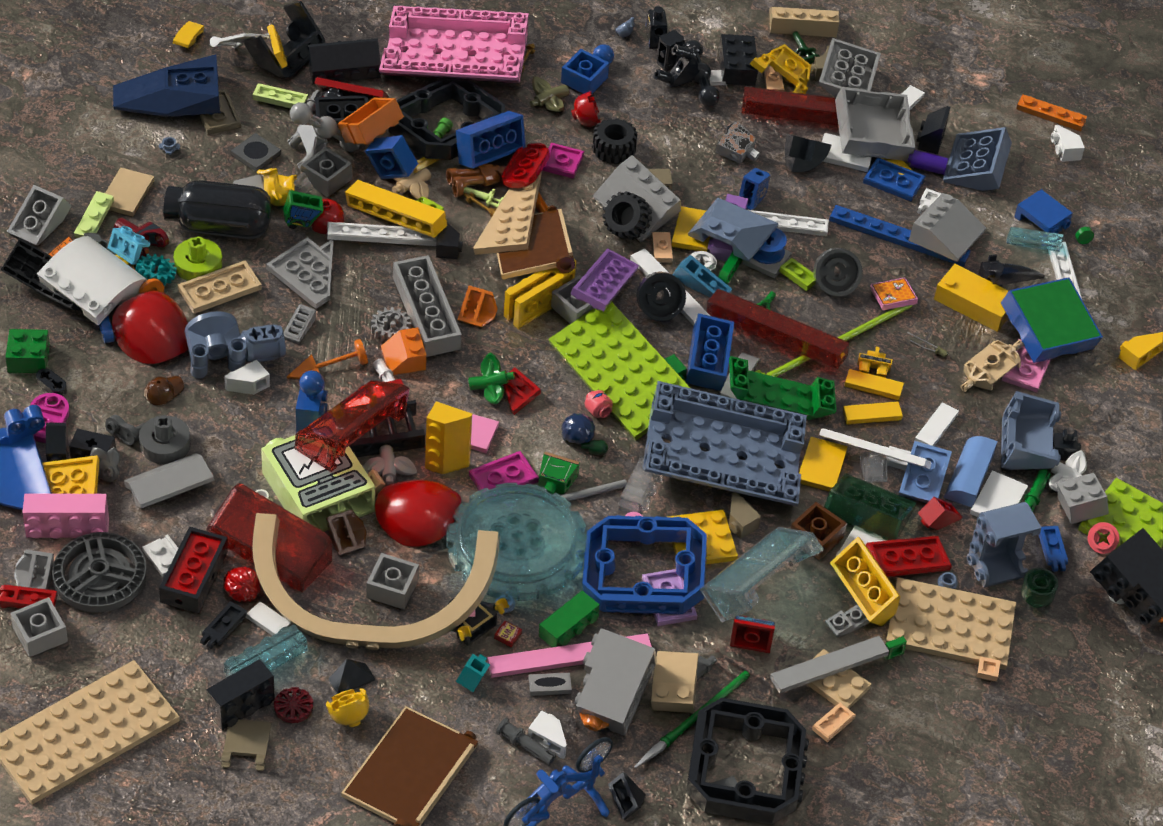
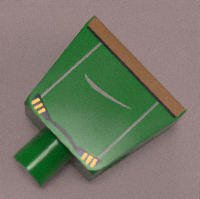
[538,452,580,498]

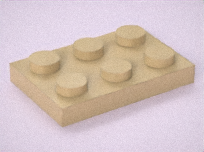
[807,649,871,709]

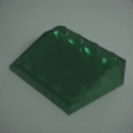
[824,473,917,541]

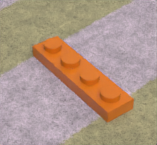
[1016,94,1087,132]

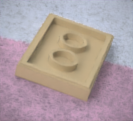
[105,167,154,217]

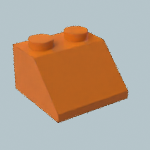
[381,327,427,375]

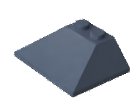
[688,198,779,262]

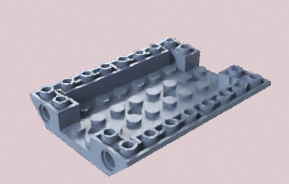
[643,381,807,506]

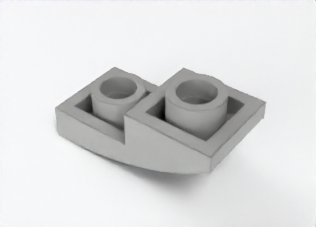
[825,604,870,637]

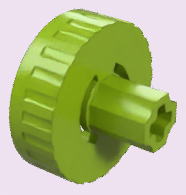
[173,236,222,281]

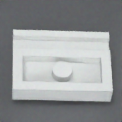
[142,534,178,578]

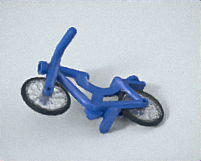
[503,737,613,826]

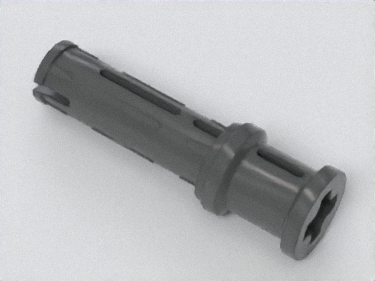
[496,718,556,766]

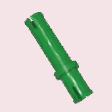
[1024,469,1051,512]

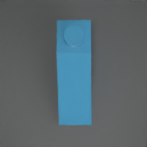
[672,255,732,303]

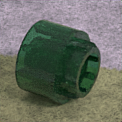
[1021,568,1059,608]

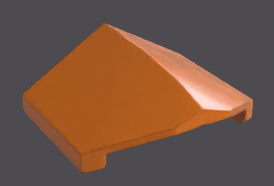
[457,285,498,328]

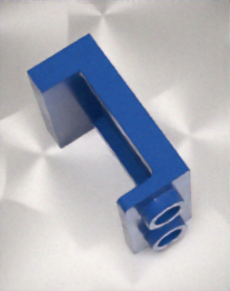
[1014,189,1073,241]

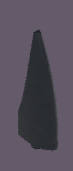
[984,263,1045,285]

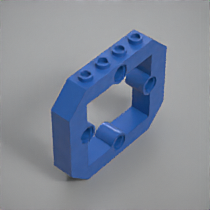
[582,515,707,614]

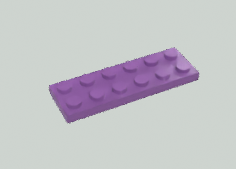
[571,248,639,311]

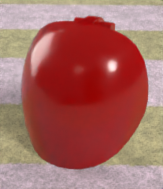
[112,291,188,364]
[375,480,464,547]

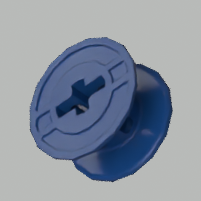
[753,228,787,264]

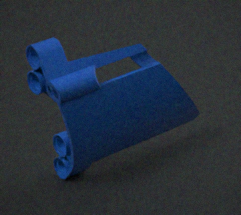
[0,405,52,510]

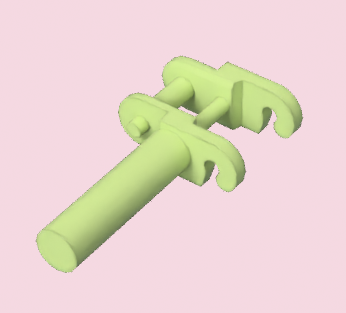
[464,187,504,208]

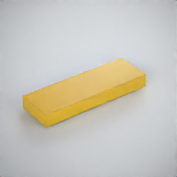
[844,369,904,400]
[843,401,903,424]

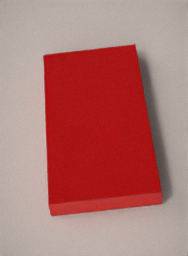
[315,77,389,99]
[866,536,952,577]

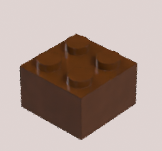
[789,502,847,560]

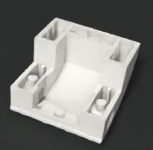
[37,236,147,325]

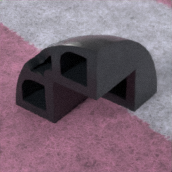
[785,134,832,172]

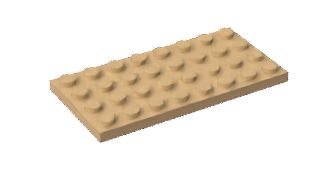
[0,660,180,805]

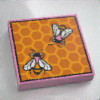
[871,278,918,311]

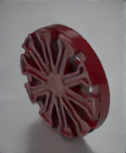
[274,687,313,723]

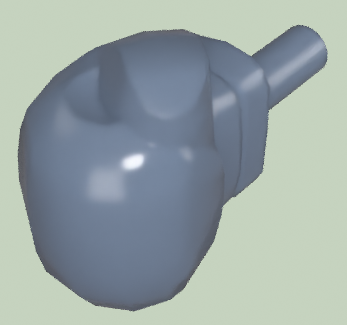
[615,17,635,37]

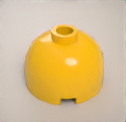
[326,688,369,727]

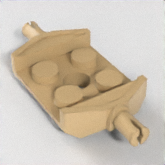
[960,340,1024,392]

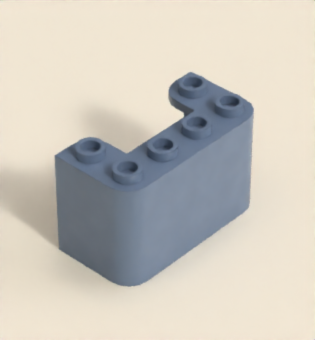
[967,502,1041,588]

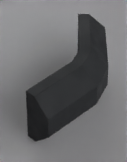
[0,238,81,311]

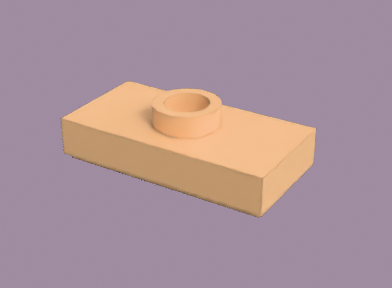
[763,66,784,94]
[652,232,673,263]
[812,702,856,743]

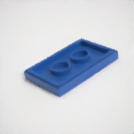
[863,158,925,202]

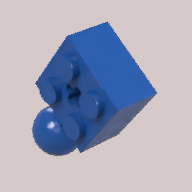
[561,44,614,94]
[296,370,328,434]

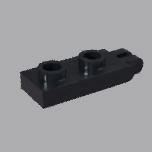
[200,601,247,649]

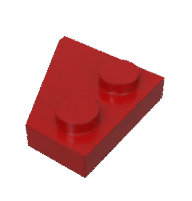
[503,367,541,415]

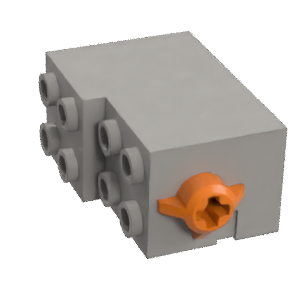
[574,628,657,736]

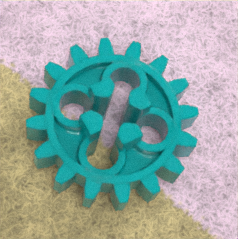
[135,254,177,286]

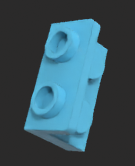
[107,226,150,265]

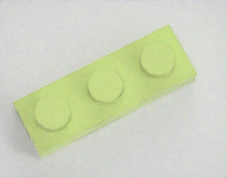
[253,83,308,108]
[74,191,114,238]

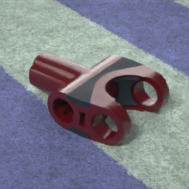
[114,217,169,258]

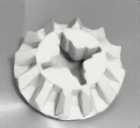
[691,251,717,271]

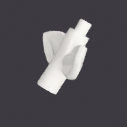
[1049,450,1087,492]

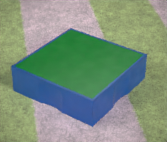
[1001,277,1103,363]

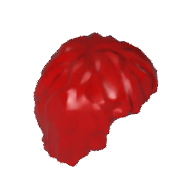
[223,566,261,602]

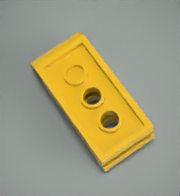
[504,259,576,329]

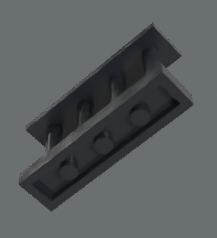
[340,400,425,458]

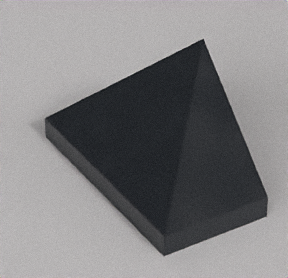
[328,659,375,694]
[608,772,646,820]

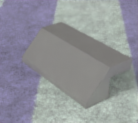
[123,453,215,508]

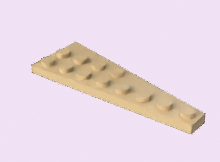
[474,171,542,255]

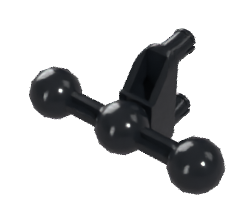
[654,40,720,107]

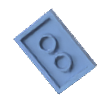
[899,441,952,503]

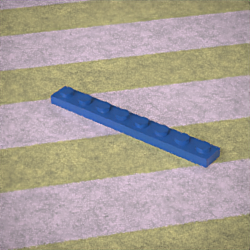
[829,205,971,267]

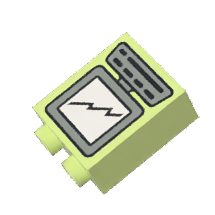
[261,421,375,539]

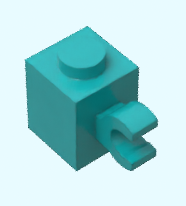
[456,654,490,692]

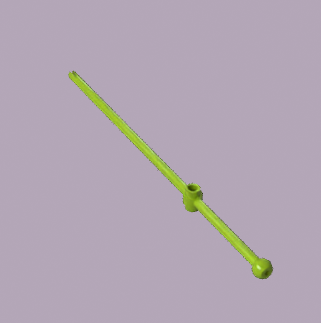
[755,305,912,377]

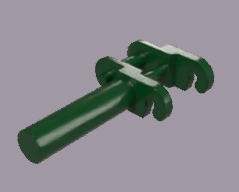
[792,31,820,64]

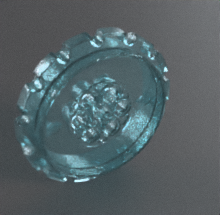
[446,483,588,601]

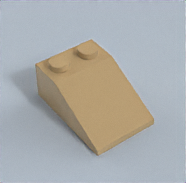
[651,651,699,713]

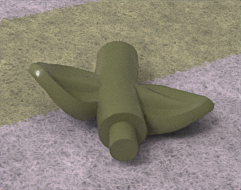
[530,76,570,111]

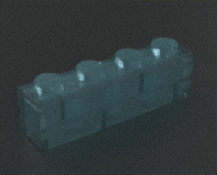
[224,624,308,677]

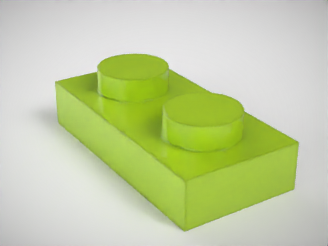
[779,258,816,291]

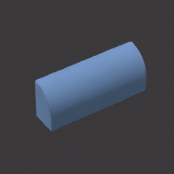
[943,436,998,507]

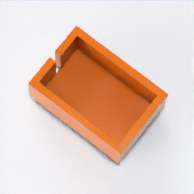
[337,97,404,145]

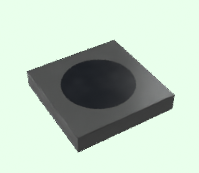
[231,133,281,172]

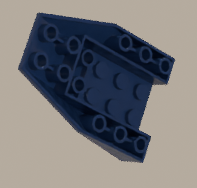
[113,54,220,117]

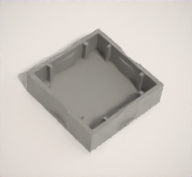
[835,87,915,161]

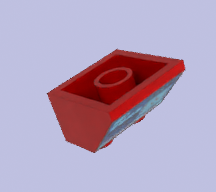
[730,615,775,653]

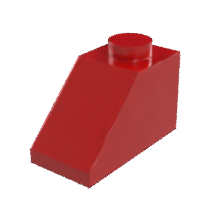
[918,497,963,530]

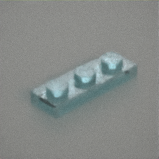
[1007,227,1064,252]

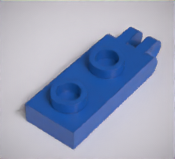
[1039,526,1068,572]

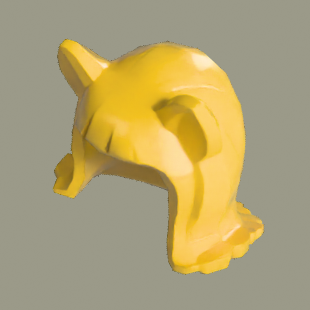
[257,168,297,206]

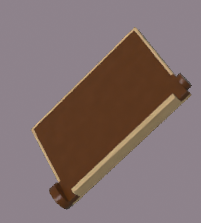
[497,205,575,280]
[341,706,478,826]

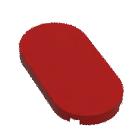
[502,143,550,188]

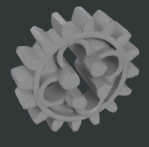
[371,307,411,342]

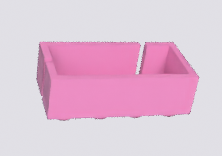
[23,494,109,538]

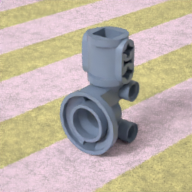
[185,311,286,379]

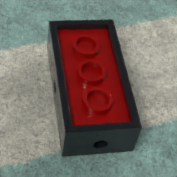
[159,526,228,614]

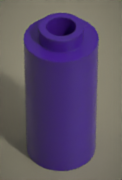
[908,150,949,175]

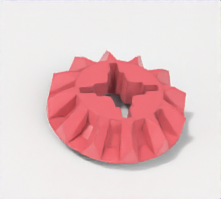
[1088,522,1120,554]

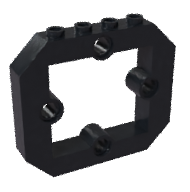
[388,77,505,160]
[686,698,809,825]

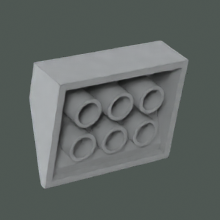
[819,38,881,98]
[593,155,681,243]
[909,193,986,262]

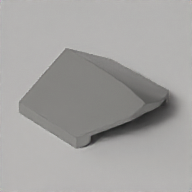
[14,549,54,590]

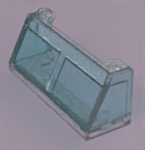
[700,527,824,622]

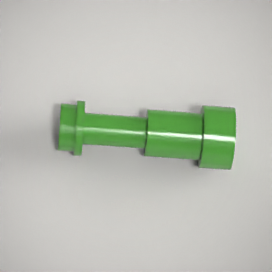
[433,118,453,139]

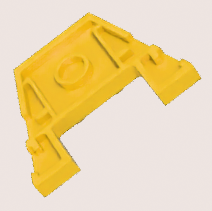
[750,44,811,105]

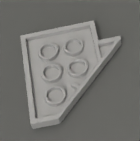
[266,237,333,309]

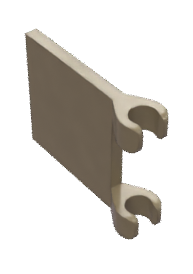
[221,719,272,771]

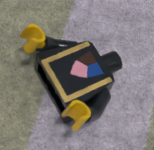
[448,598,509,646]

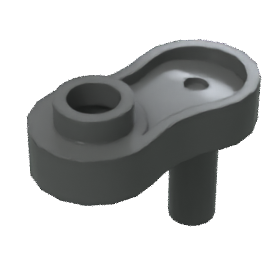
[105,415,144,445]

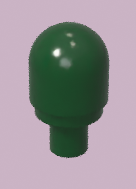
[581,439,608,456]

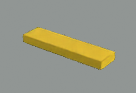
[267,24,288,68]

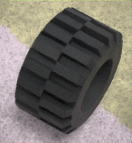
[592,118,638,164]
[602,191,652,240]

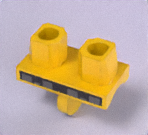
[857,346,893,378]

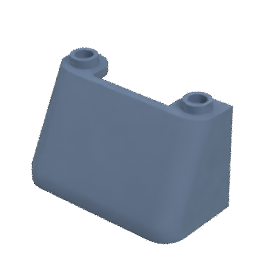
[1001,391,1061,470]

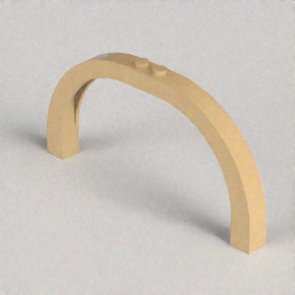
[253,513,500,650]

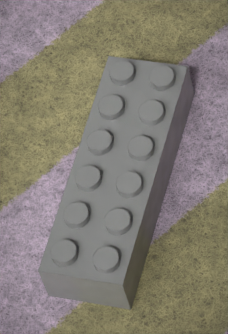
[393,255,462,357]

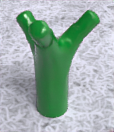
[754,291,776,313]

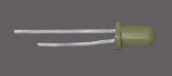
[907,332,948,357]

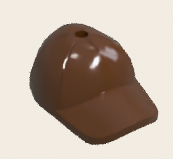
[144,376,184,405]

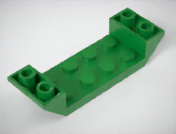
[729,356,837,420]

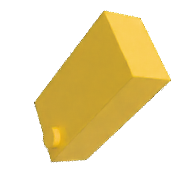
[934,264,1009,332]

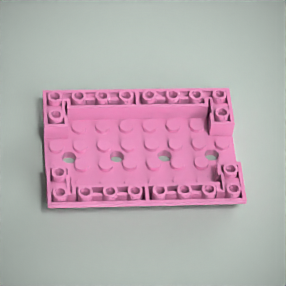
[379,6,529,83]

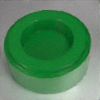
[1075,227,1094,245]

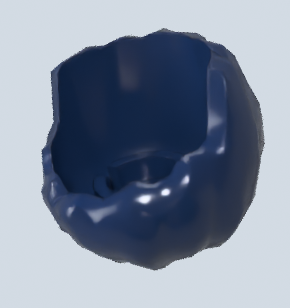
[561,413,595,444]

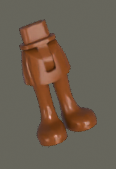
[446,164,506,198]

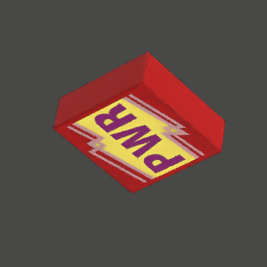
[494,621,522,648]

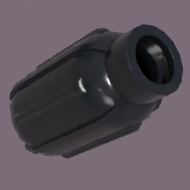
[163,180,272,239]

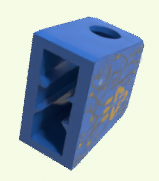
[739,168,771,210]

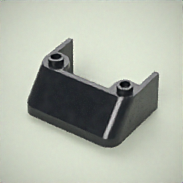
[243,1,325,79]

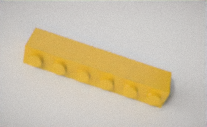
[345,180,447,238]

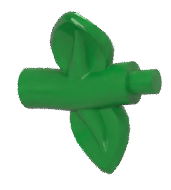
[468,353,515,404]

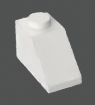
[528,711,567,759]

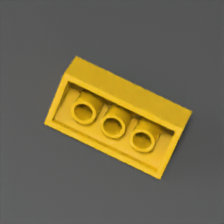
[425,401,472,474]
[830,537,901,626]

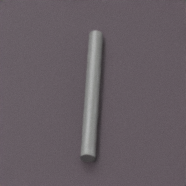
[551,479,627,505]

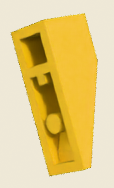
[1118,332,1163,370]

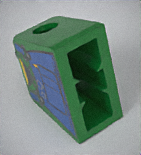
[284,190,323,229]

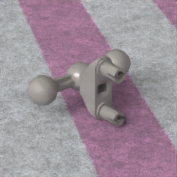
[288,102,361,172]

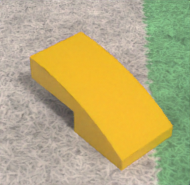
[173,21,204,48]

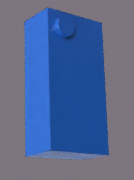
[456,111,526,168]
[685,313,734,391]

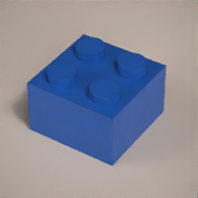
[365,135,418,179]

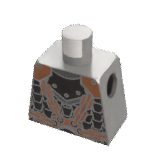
[715,121,760,163]

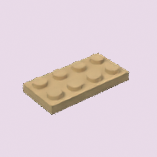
[178,260,262,314]

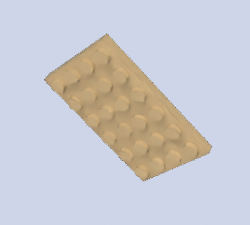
[885,577,1016,670]

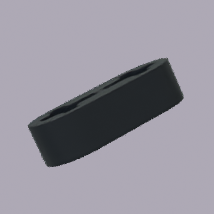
[36,368,67,396]

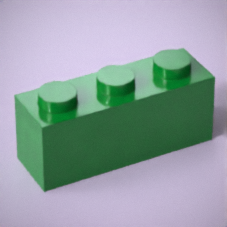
[538,591,600,648]

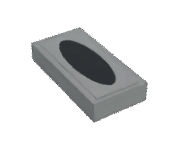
[528,673,572,696]

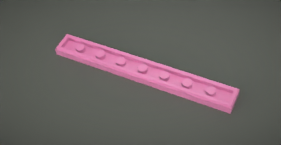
[487,633,652,678]

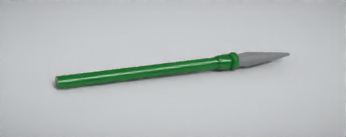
[634,671,750,768]

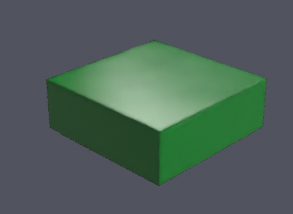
[885,636,907,660]

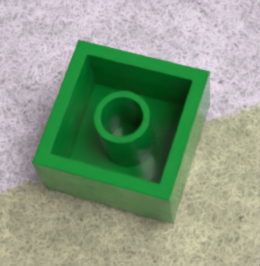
[5,329,50,373]

